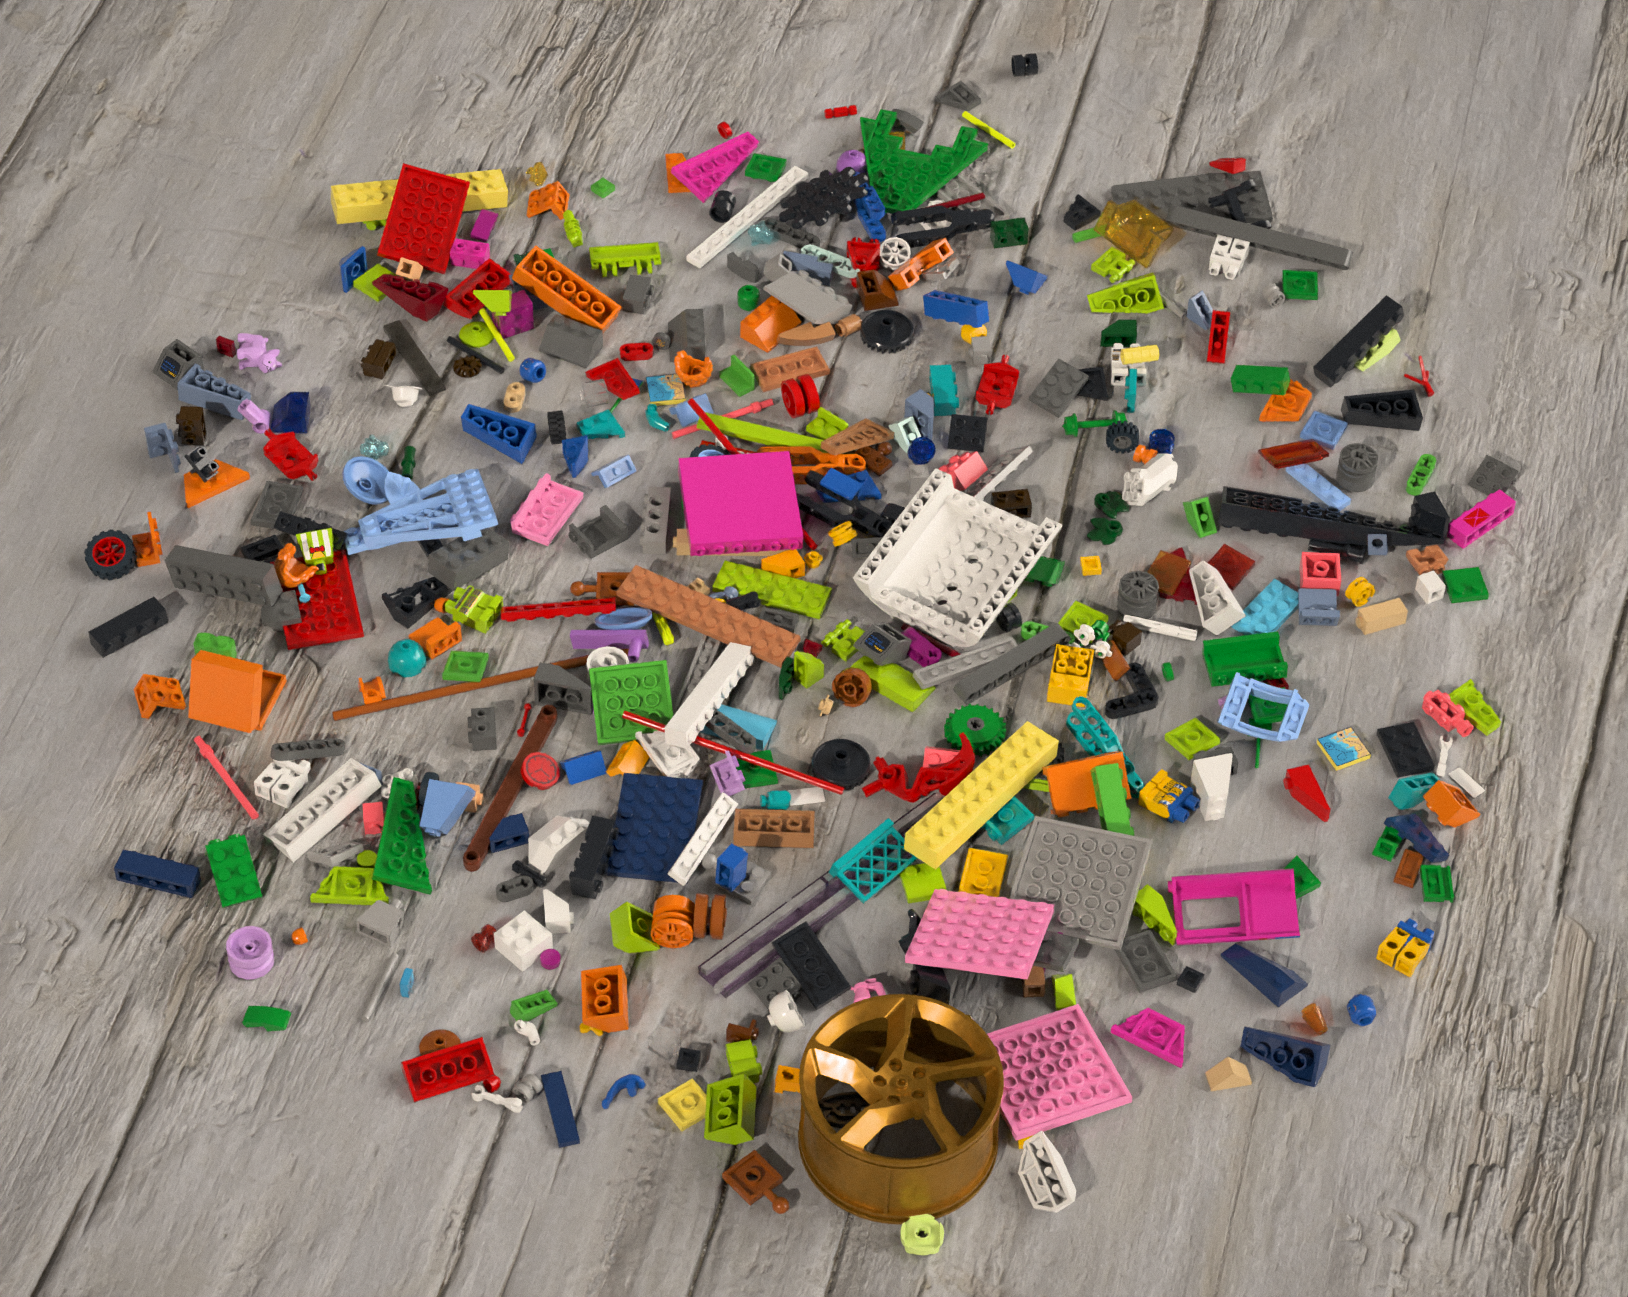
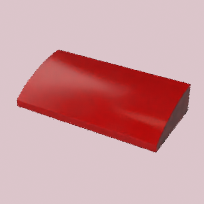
[443,258,511,319]
[401,1037,495,1103]

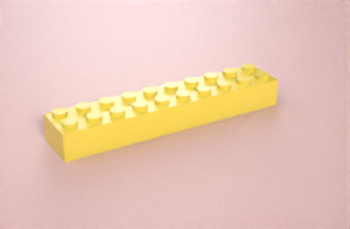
[331,169,508,224]
[904,721,1059,870]

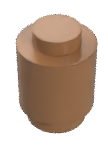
[835,314,862,337]

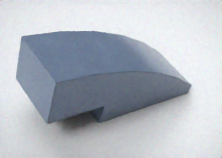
[783,251,833,286]

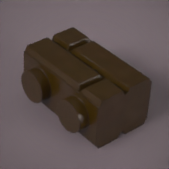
[361,339,396,380]

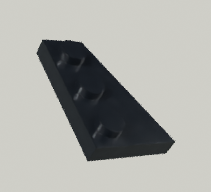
[1077,367,1108,401]

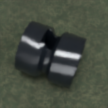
[1011,53,1038,77]
[709,190,736,223]

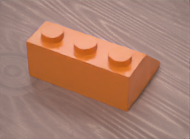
[740,295,801,353]
[581,965,629,1033]

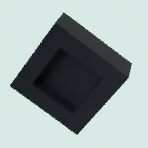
[1177,966,1205,993]
[676,1047,701,1072]

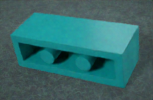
[929,365,959,416]

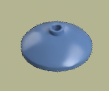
[342,456,388,505]
[595,607,652,630]

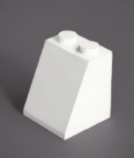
[1190,753,1233,821]

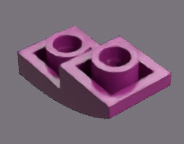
[470,209,499,242]

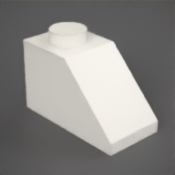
[543,889,574,934]

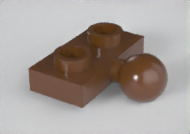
[853,442,892,476]

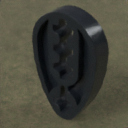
[818,1092,870,1128]

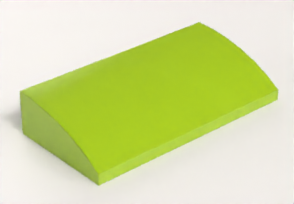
[851,656,936,712]

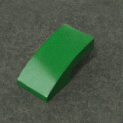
[1372,826,1403,862]
[242,1006,291,1032]

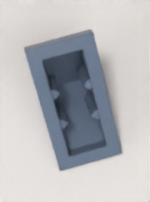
[1187,290,1213,330]

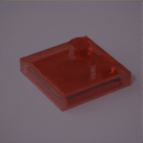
[1208,544,1255,591]

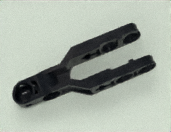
[891,205,995,249]
[796,470,893,537]

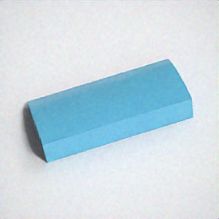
[700,704,777,750]

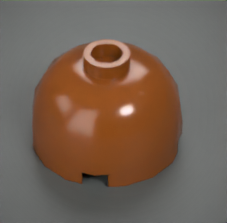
[832,667,872,707]

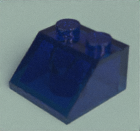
[271,392,311,433]

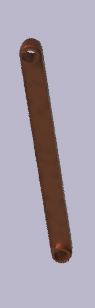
[463,705,558,872]

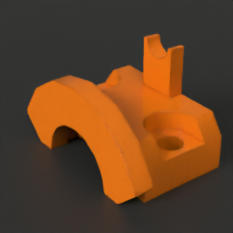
[358,676,386,704]

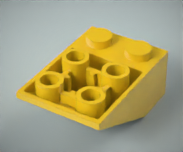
[1047,644,1094,707]

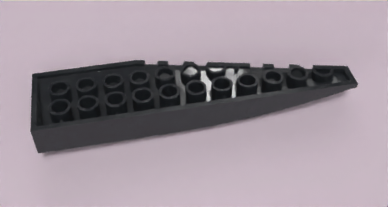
[1218,486,1445,546]

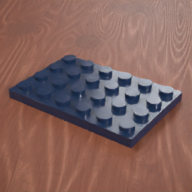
[607,773,703,884]

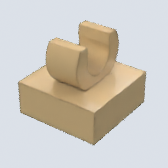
[687,578,710,596]

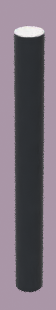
[447,336,505,374]

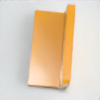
[606,740,649,777]

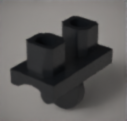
[184,446,219,483]

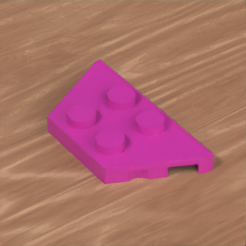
[1110,1008,1185,1068]

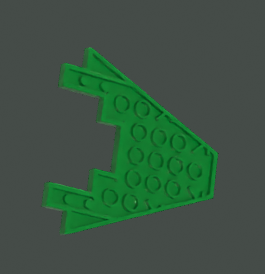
[860,109,988,214]

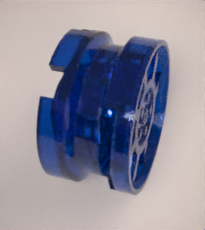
[1148,429,1175,454]
[907,437,936,465]

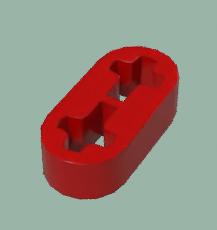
[619,343,653,361]

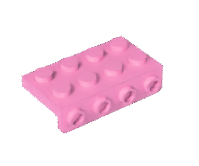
[510,473,583,546]

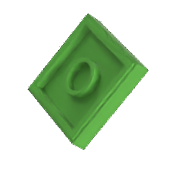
[442,651,489,682]

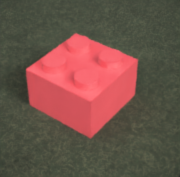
[1299,552,1341,597]

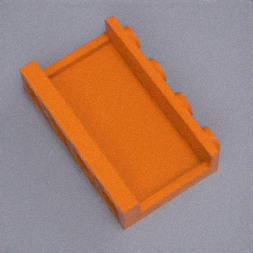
[1042,751,1131,817]

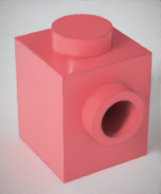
[362,802,385,835]

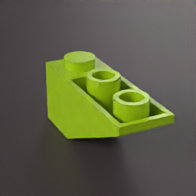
[1132,884,1177,945]

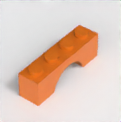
[888,238,954,291]

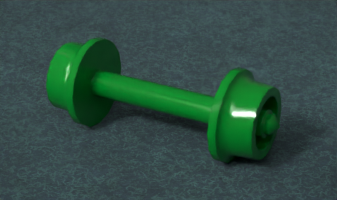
[1062,410,1128,437]

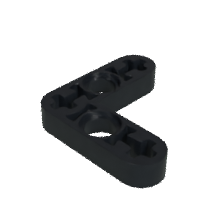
[1105,663,1159,719]

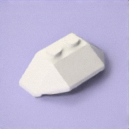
[528,815,589,877]
[1018,1131,1076,1213]

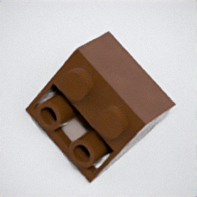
[856,270,899,311]

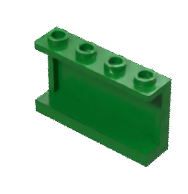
[1202,631,1288,687]

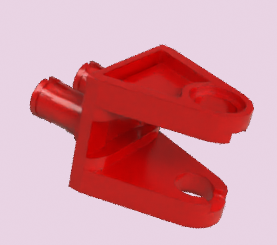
[846,237,880,288]

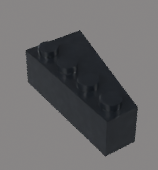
[569,815,619,900]

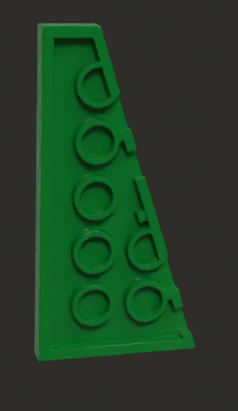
[372,777,432,895]

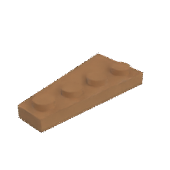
[821,418,895,455]

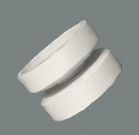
[586,646,629,687]

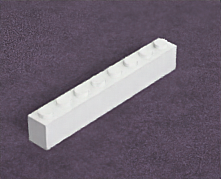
[664,642,754,749]

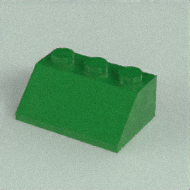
[1024,556,1065,587]

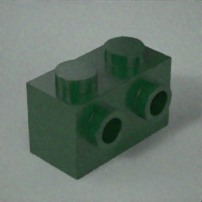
[990,217,1029,249]

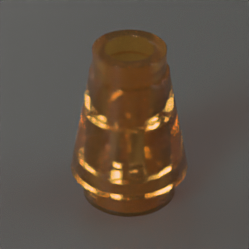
[1301,1003,1328,1036]

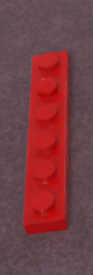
[501,597,616,622]

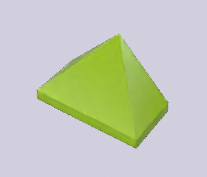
[1051,974,1076,1011]

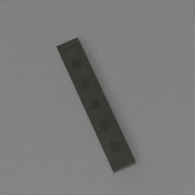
[383,320,446,396]

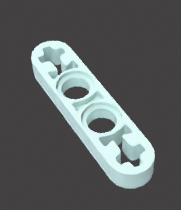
[801,244,860,278]

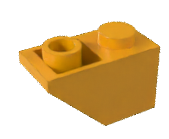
[761,549,805,578]

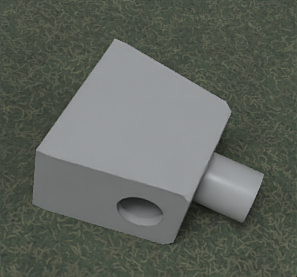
[356,898,404,948]

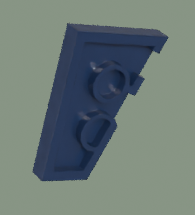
[1384,814,1449,863]

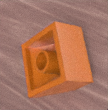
[1423,780,1480,828]

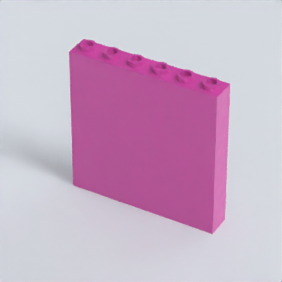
[678,451,803,556]

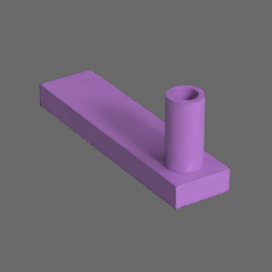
[570,630,649,663]

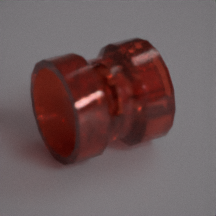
[471,924,497,953]

